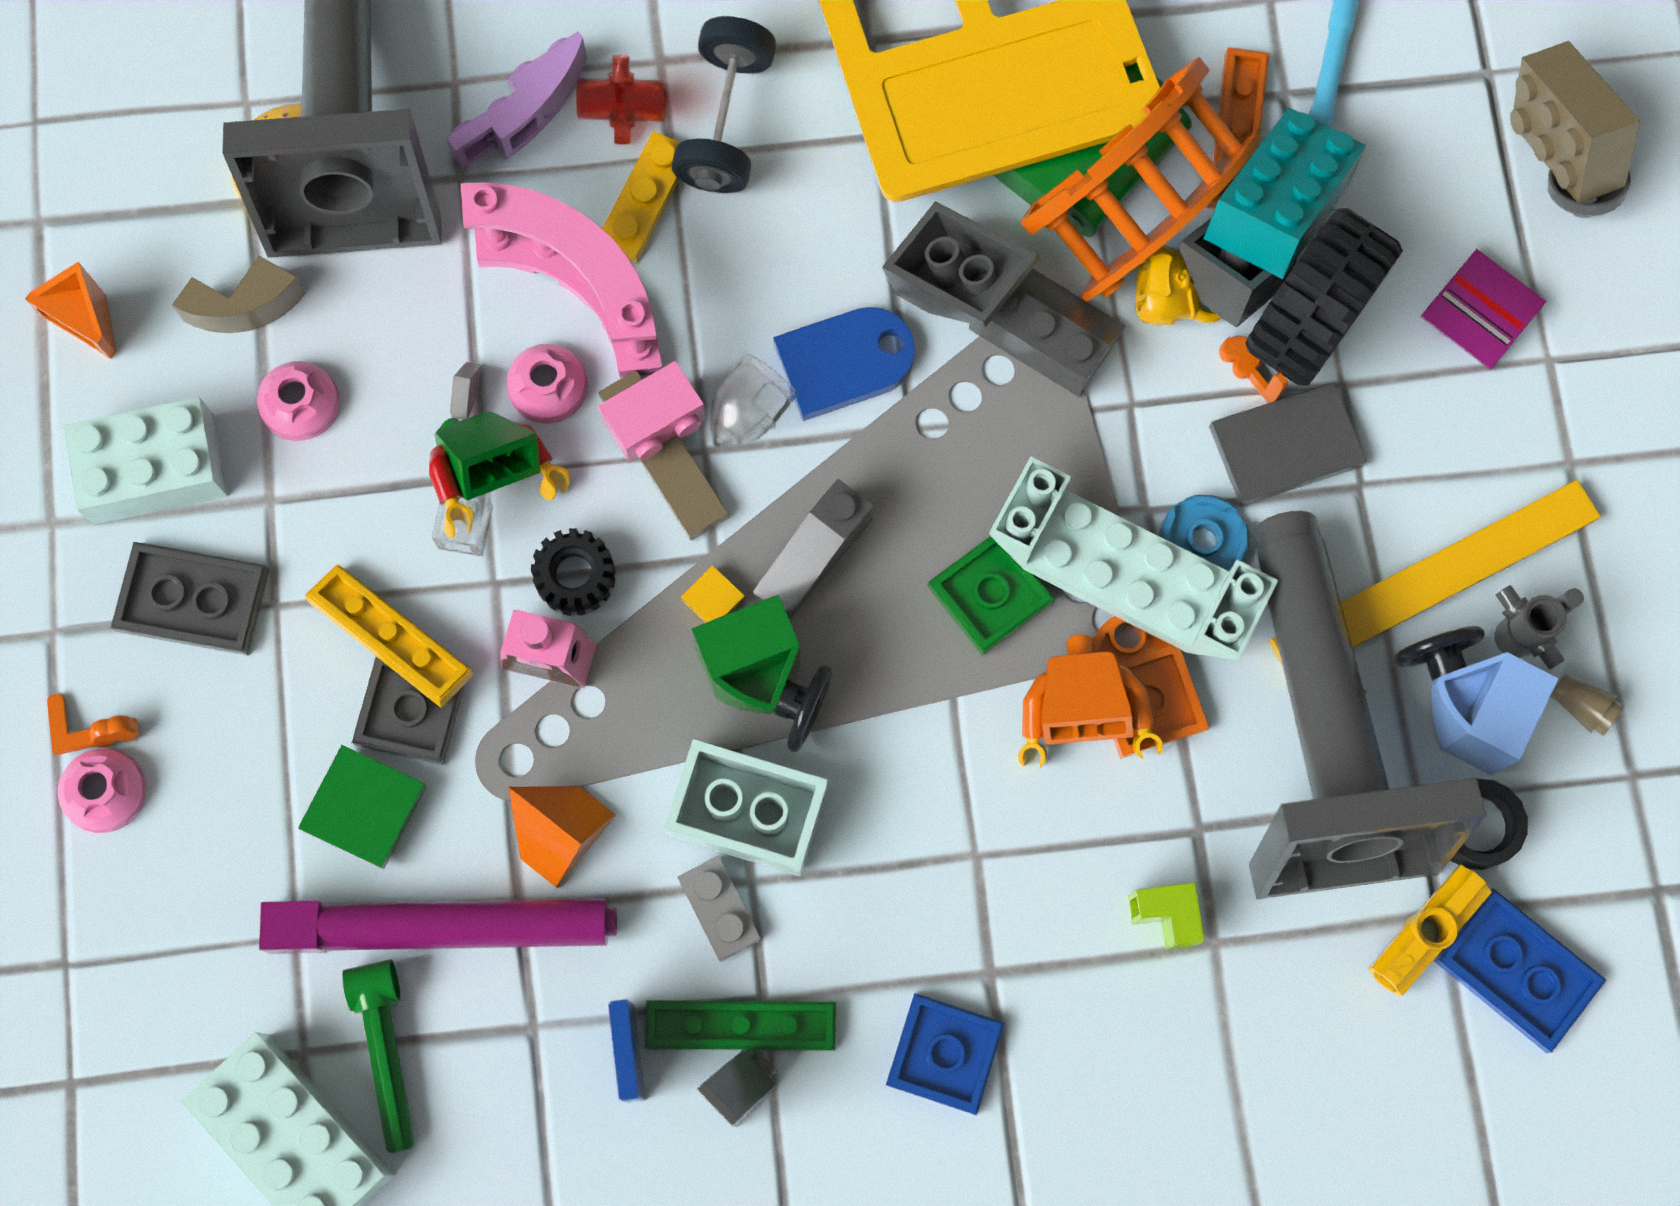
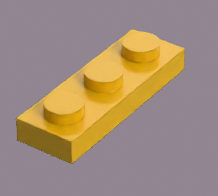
[602,131,680,263]

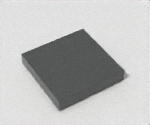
[351,657,465,765]

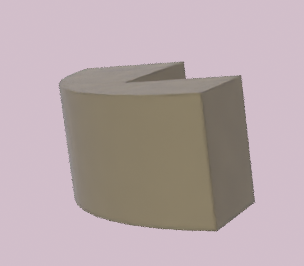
[172,256,306,333]

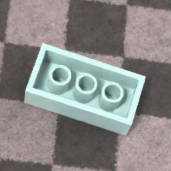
[181,1032,395,1206]

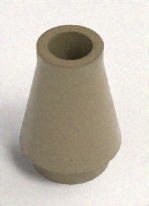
[1550,674,1625,736]

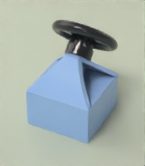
[1394,626,1559,775]

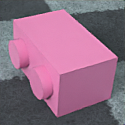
[598,360,706,463]

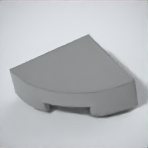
[450,362,482,420]

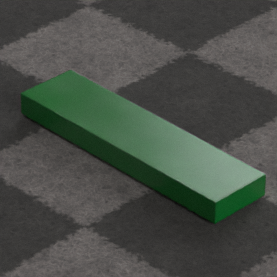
[645,1000,836,1051]

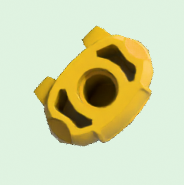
[1135,244,1222,326]

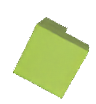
[1128,882,1205,950]

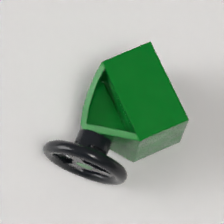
[691,594,832,752]

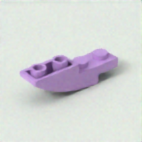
[446,31,587,170]

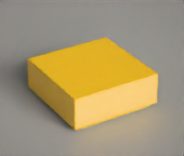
[681,565,745,623]

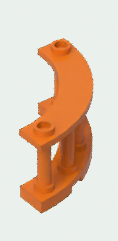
[1020,57,1262,302]

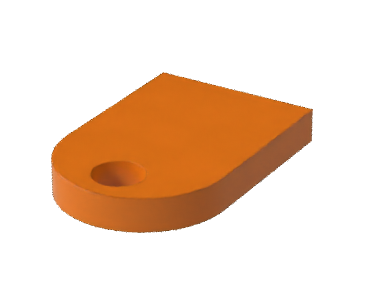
[1093,616,1209,759]

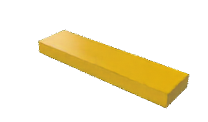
[305,564,473,708]

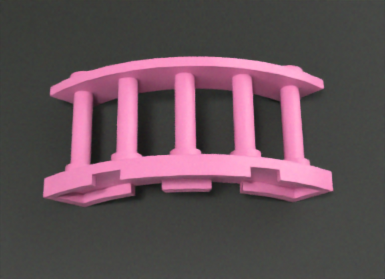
[461,183,662,377]

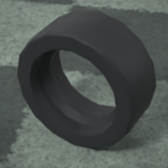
[1450,778,1528,870]

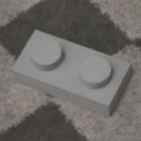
[677,855,761,962]

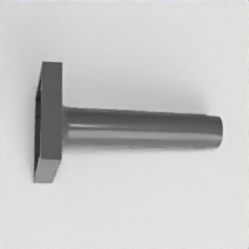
[222,0,442,258]
[1249,511,1487,900]

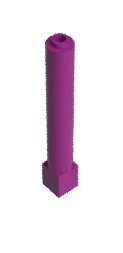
[259,898,617,954]

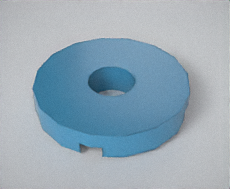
[1159,495,1249,571]

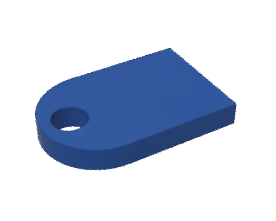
[773,307,915,421]

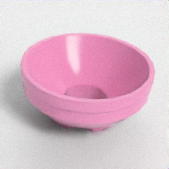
[507,344,588,424]
[257,361,340,441]
[58,749,147,833]

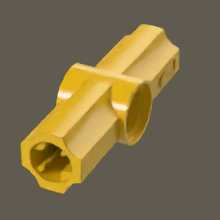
[1368,865,1492,997]

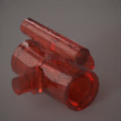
[576,54,668,145]

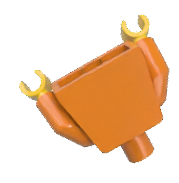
[1018,634,1163,768]

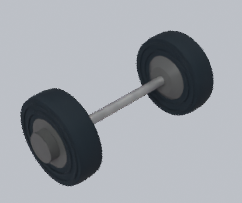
[672,16,776,193]

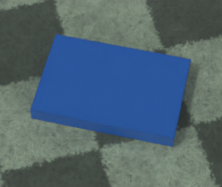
[1434,888,1606,1053]

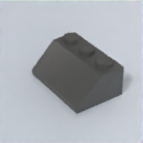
[969,268,1126,397]

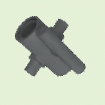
[1494,585,1584,670]

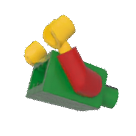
[429,412,570,538]

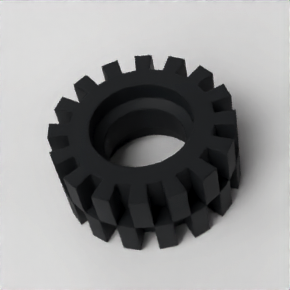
[531,528,616,616]

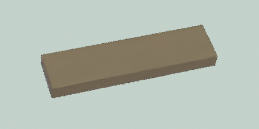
[598,370,729,541]

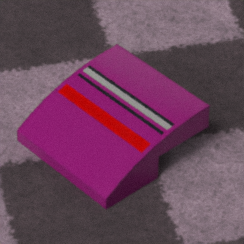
[1420,249,1547,370]

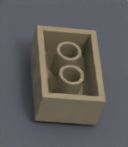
[1510,41,1640,203]

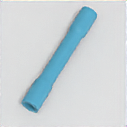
[1309,0,1359,128]

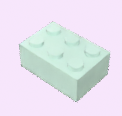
[64,397,228,525]
[664,739,828,877]

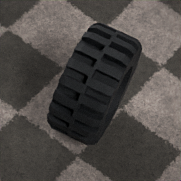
[1245,208,1403,386]

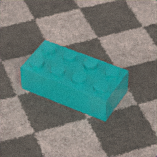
[1204,107,1366,279]

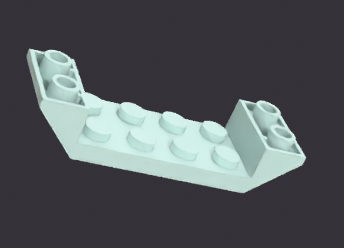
[989,456,1278,661]

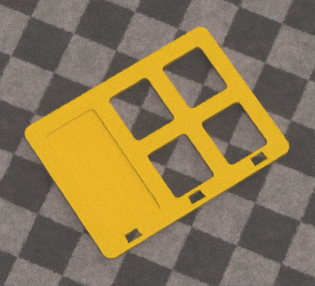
[818,0,1160,202]

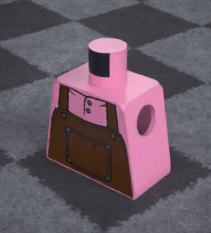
[500,610,597,689]

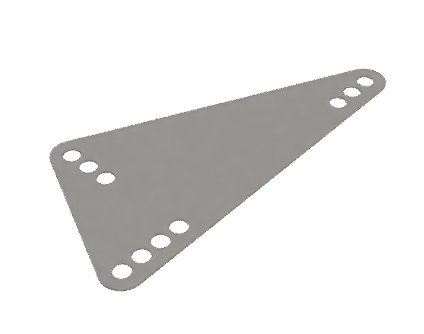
[475,336,1139,801]

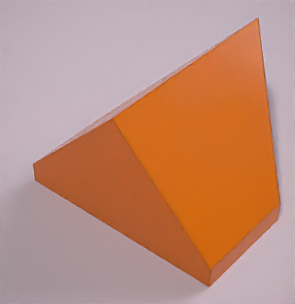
[25,262,116,359]
[508,786,616,888]

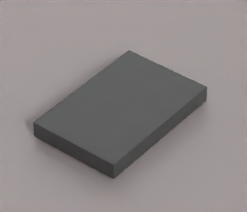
[1209,382,1367,507]
[110,542,270,656]

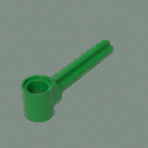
[342,959,415,1153]

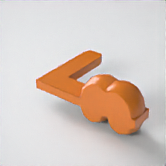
[1219,336,1288,403]
[47,693,139,756]

